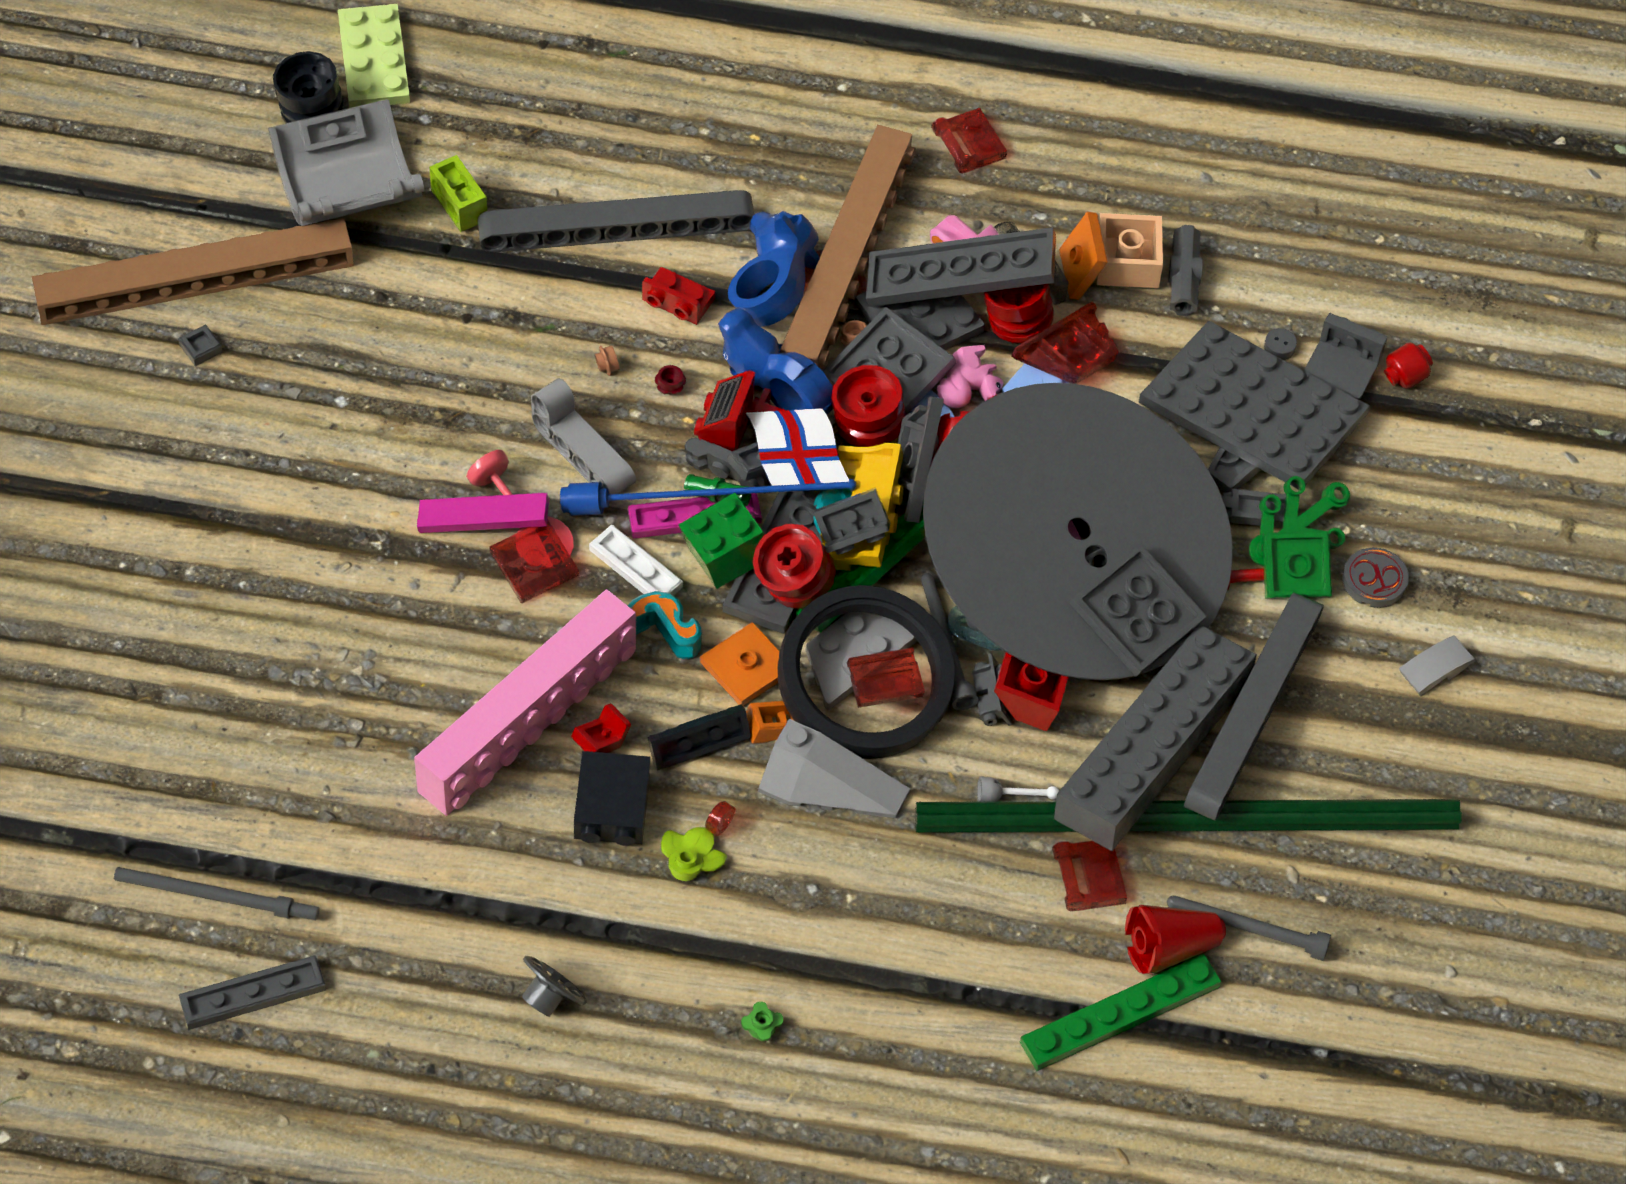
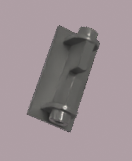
[972,653,1012,726]

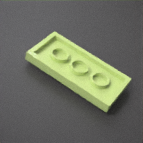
[338,4,410,108]

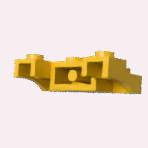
[820,443,903,571]

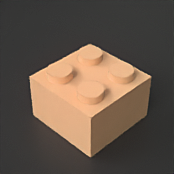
[1097,213,1163,288]

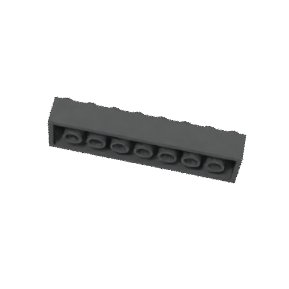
[1054,624,1257,851]

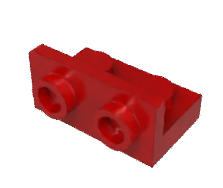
[642,267,715,325]

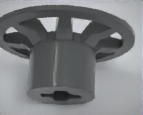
[522,956,587,1017]

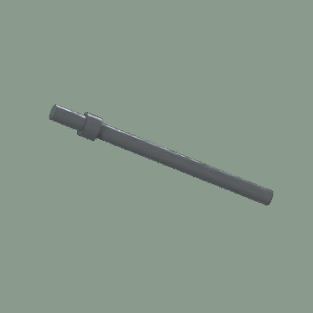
[114,867,320,921]

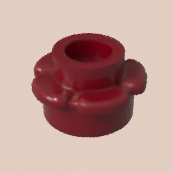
[655,365,686,395]

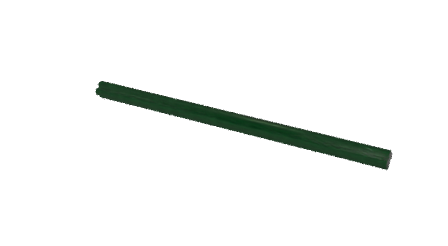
[915,799,1462,833]

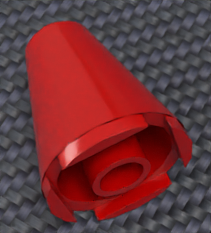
[1125,905,1226,974]

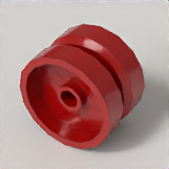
[831,365,906,447]
[753,524,836,608]

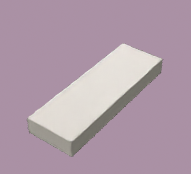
[589,525,683,596]

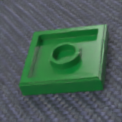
[1262,531,1332,599]

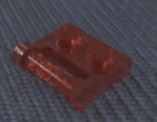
[931,108,1007,173]
[1052,841,1127,911]

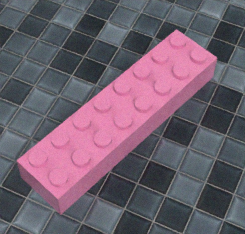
[414,589,636,816]

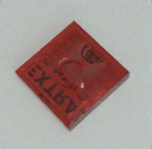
[490,519,579,604]

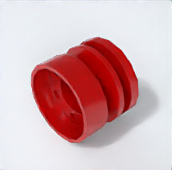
[983,283,1054,343]

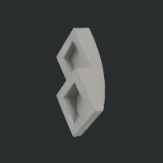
[1399,635,1475,697]

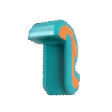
[627,591,702,659]

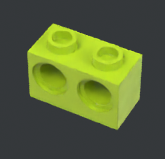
[429,155,487,232]

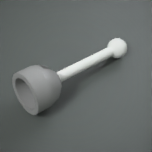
[977,776,1059,801]

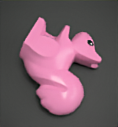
[937,345,1003,408]

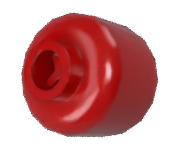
[1384,342,1433,389]

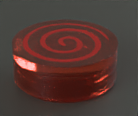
[705,801,736,836]

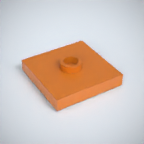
[1059,211,1108,300]
[700,622,780,706]

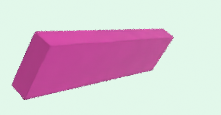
[417,493,549,533]
[628,493,762,539]

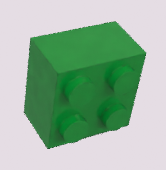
[678,493,765,589]

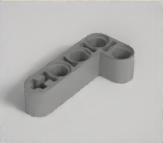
[531,378,636,494]

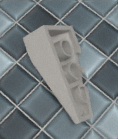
[758,719,910,818]

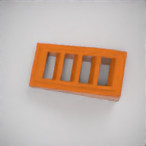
[746,699,814,744]

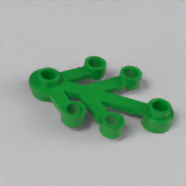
[1249,476,1350,566]

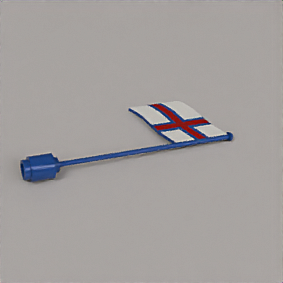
[560,409,857,516]

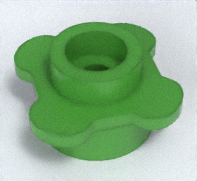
[741,1002,783,1041]

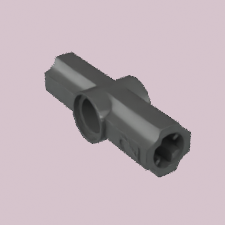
[1168,225,1203,316]

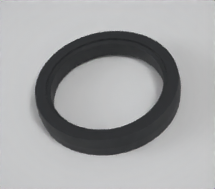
[778,585,955,759]

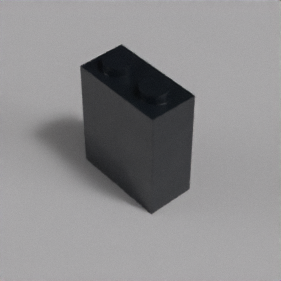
[574,751,650,846]

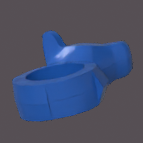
[728,211,820,327]
[718,308,833,415]

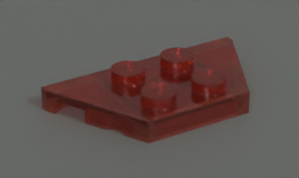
[1012,301,1119,384]

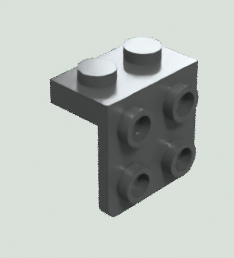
[1304,313,1388,400]

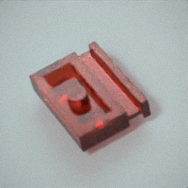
[847,648,925,708]

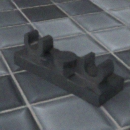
[647,704,751,771]

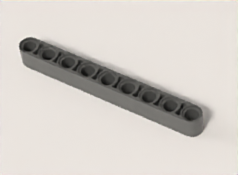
[477,190,755,252]
[1184,592,1324,821]

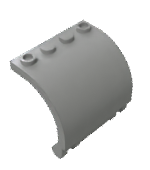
[268,99,424,226]

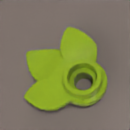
[661,827,727,881]

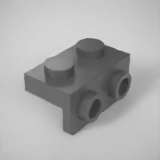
[814,487,890,555]

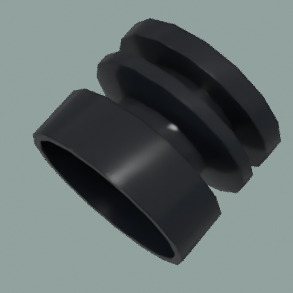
[273,51,344,124]

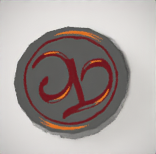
[1342,547,1409,608]

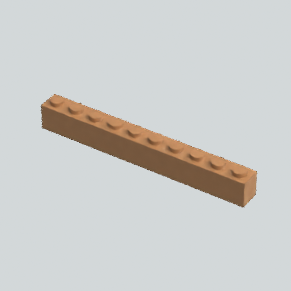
[780,124,916,369]
[32,218,354,325]

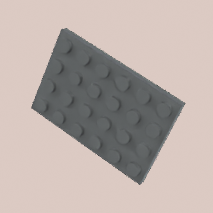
[1139,320,1370,490]

